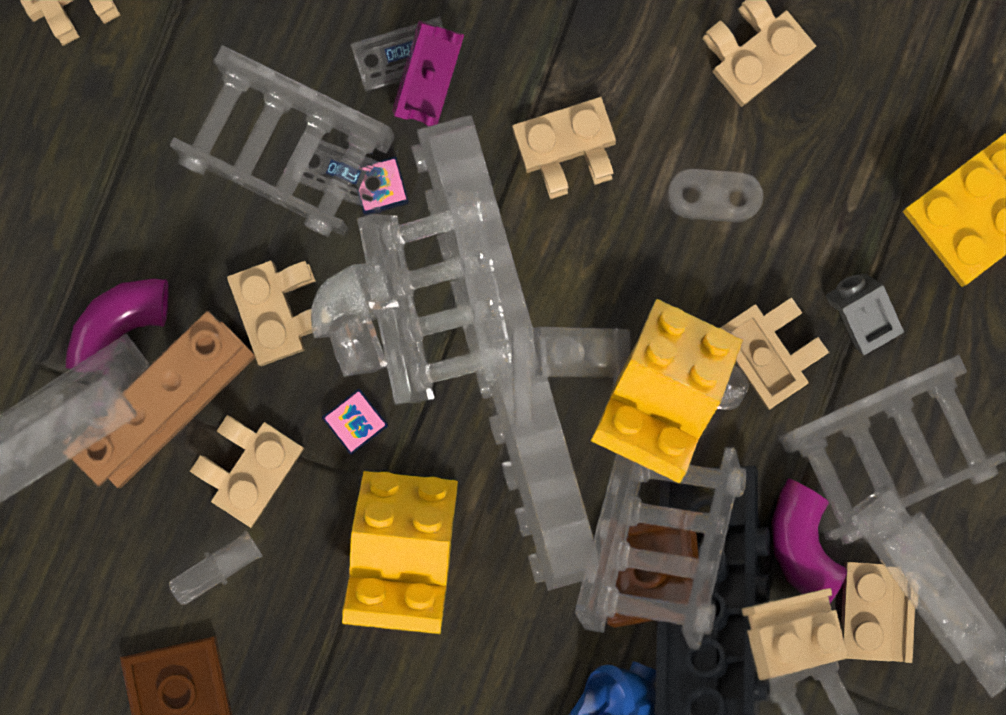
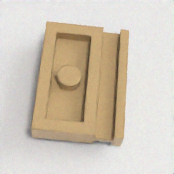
[841,562,917,663]
[742,588,848,680]

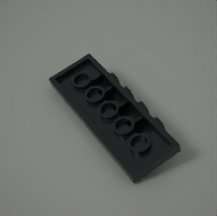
[655,465,770,715]

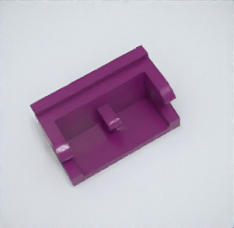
[392,21,464,127]

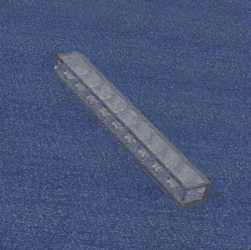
[411,115,604,591]

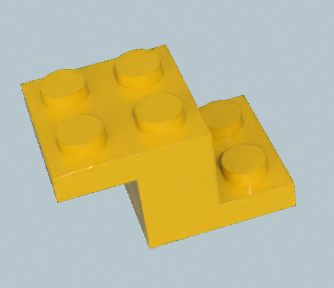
[903,133,1006,287]
[591,299,743,483]
[342,471,458,634]

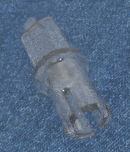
[169,531,263,605]

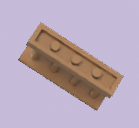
[64,311,256,488]

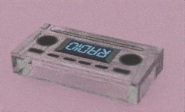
[351,17,443,92]
[291,135,396,214]

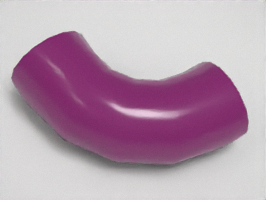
[65,279,168,371]
[771,478,848,603]

